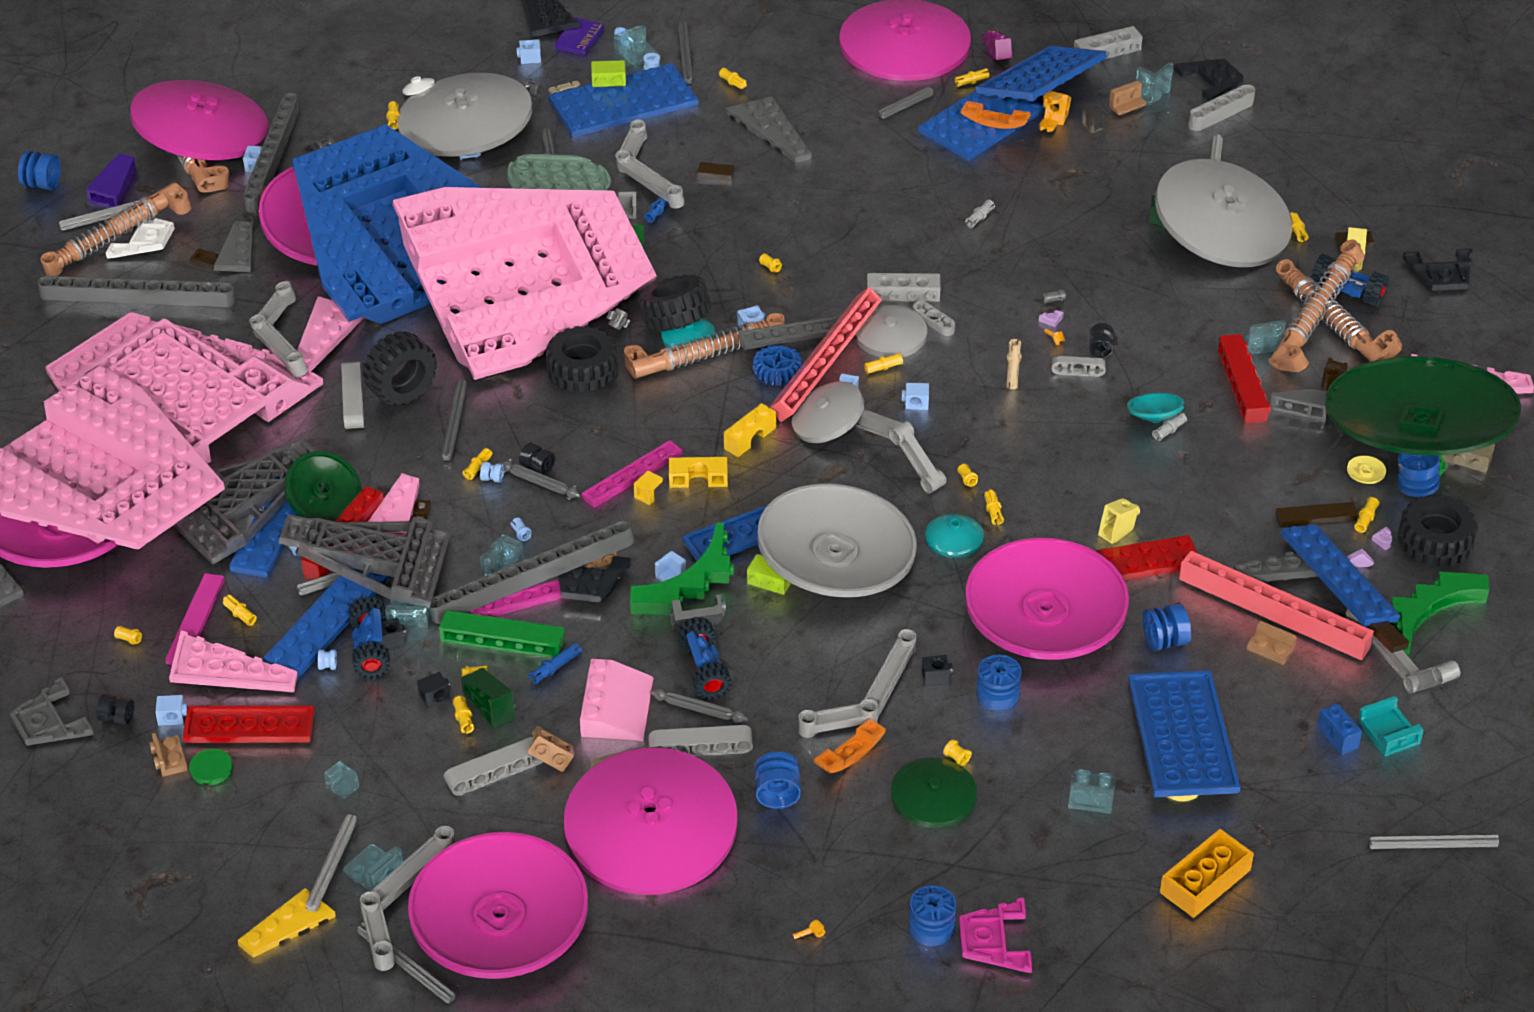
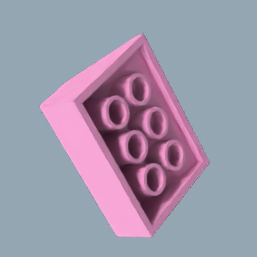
[580,659,654,741]

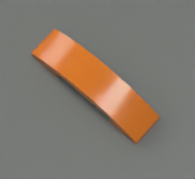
[961,101,1031,129]
[814,718,886,773]

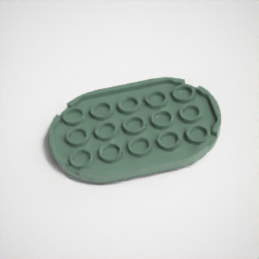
[507,154,611,191]

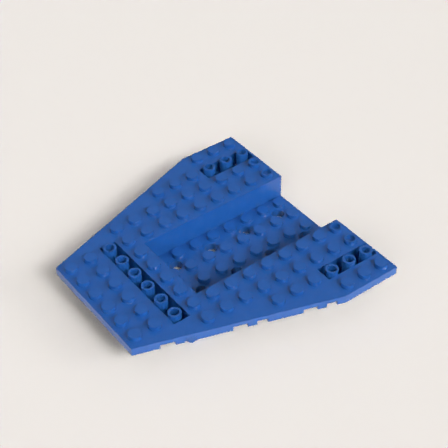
[292,124,513,324]

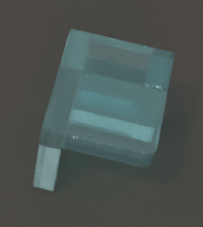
[324,761,360,799]

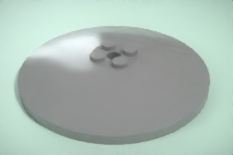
[398,73,532,156]
[1155,159,1292,267]
[757,484,917,597]

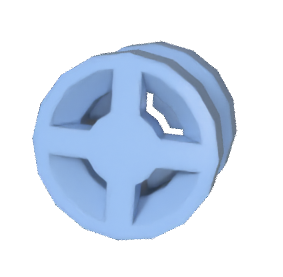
[643,53,660,70]
[318,650,337,670]

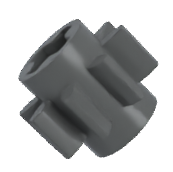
[606,308,630,330]

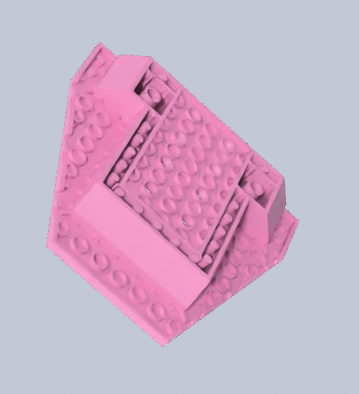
[392,187,657,380]
[45,312,323,464]
[0,365,225,549]

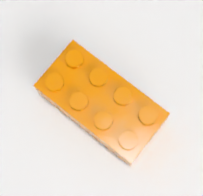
[1160,829,1254,918]

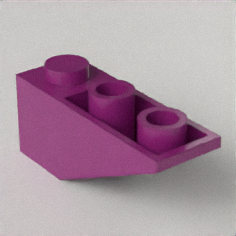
[982,30,1012,60]

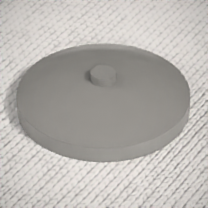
[854,305,927,357]
[792,382,864,443]

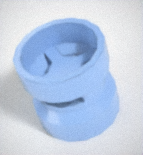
[480,462,504,483]

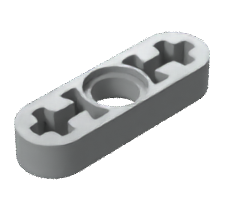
[913,301,955,336]
[1051,356,1106,377]

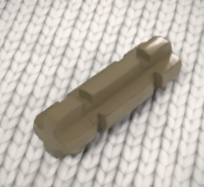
[548,80,580,94]

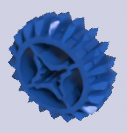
[753,344,803,387]

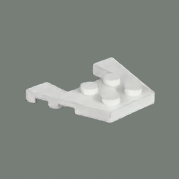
[106,218,175,259]

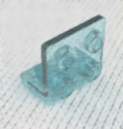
[614,25,659,67]
[1136,62,1173,105]
[1242,320,1286,355]
[480,534,524,577]
[385,600,430,628]
[1068,770,1116,814]

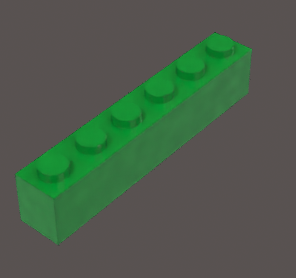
[439,610,565,658]

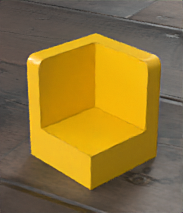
[634,471,663,505]

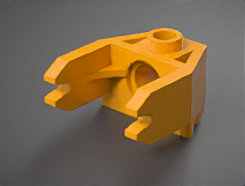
[1039,91,1071,132]

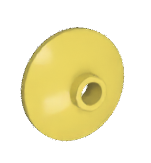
[1347,456,1386,484]

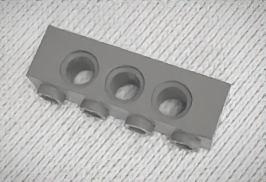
[1074,26,1143,59]
[867,273,940,302]

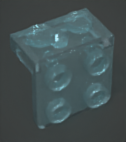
[343,844,403,891]

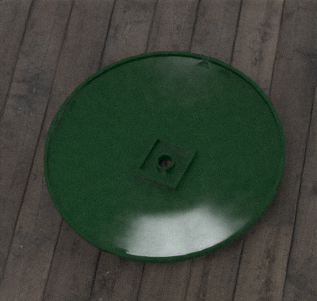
[1325,356,1521,456]

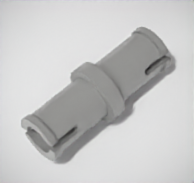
[965,199,995,228]
[1152,412,1187,441]

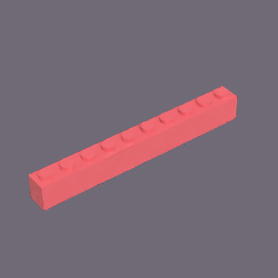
[769,287,882,422]
[1179,551,1374,660]

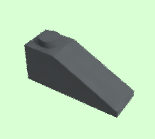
[1270,389,1327,421]

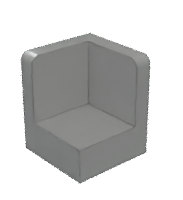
[618,192,637,219]

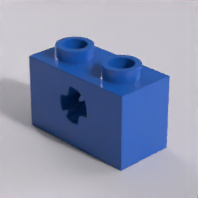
[1317,703,1362,755]

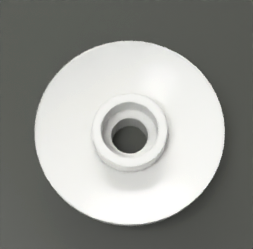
[403,76,435,95]

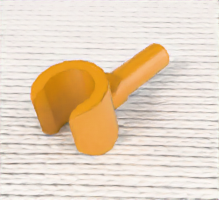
[1044,329,1065,345]
[793,920,825,939]

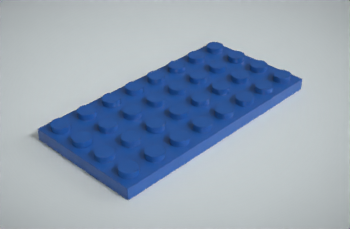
[976,46,1107,101]
[548,63,698,137]
[918,90,1056,161]
[1128,670,1240,797]

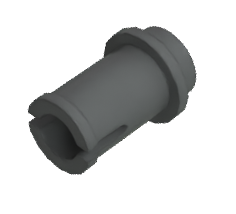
[1042,288,1066,304]

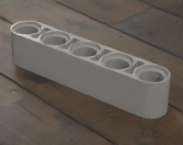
[1188,84,1256,131]
[341,361,364,429]
[648,725,753,756]
[444,737,543,796]

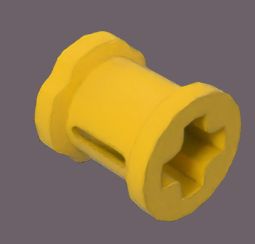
[943,739,972,766]

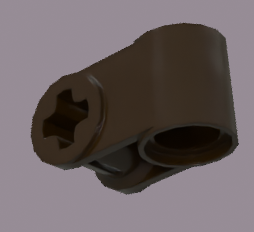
[1321,357,1348,390]

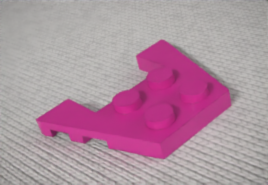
[959,898,1032,973]

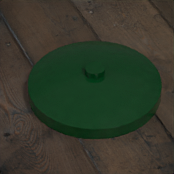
[284,451,362,522]
[891,757,977,828]

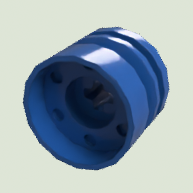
[18,150,61,191]
[1398,453,1440,497]
[1142,602,1191,651]
[976,654,1022,711]
[754,751,801,809]
[908,885,957,946]

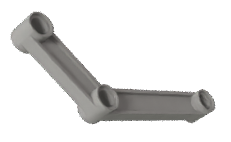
[615,119,685,208]
[249,281,308,377]
[854,409,946,494]
[1346,609,1460,694]
[798,629,917,738]
[360,826,455,971]

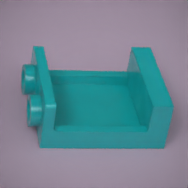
[1358,696,1424,756]

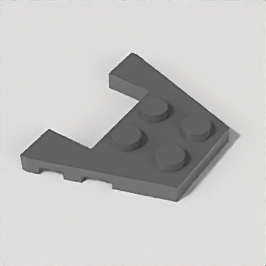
[10,677,93,746]

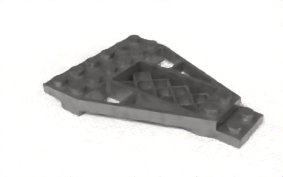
[173,437,315,565]
[279,514,451,608]

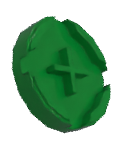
[189,749,233,785]

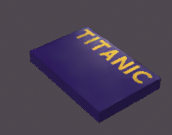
[554,17,604,56]

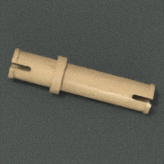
[1006,339,1022,389]

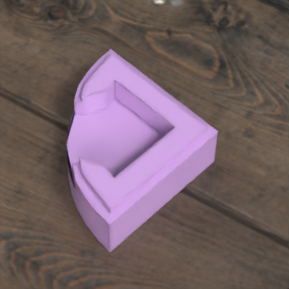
[1039,311,1064,327]
[1372,527,1392,551]
[1347,549,1374,568]

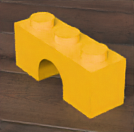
[724,403,776,457]
[669,457,728,488]

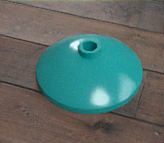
[661,318,716,348]
[1127,393,1185,423]
[925,513,984,558]

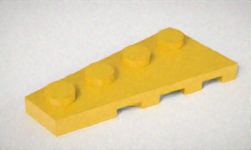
[238,888,336,958]

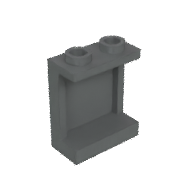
[669,594,726,631]

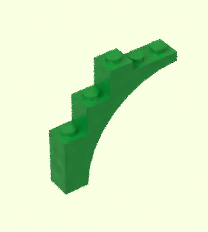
[630,523,734,615]
[1391,571,1490,656]

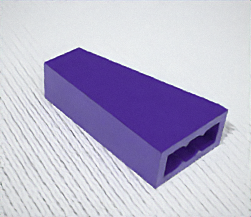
[86,153,137,208]

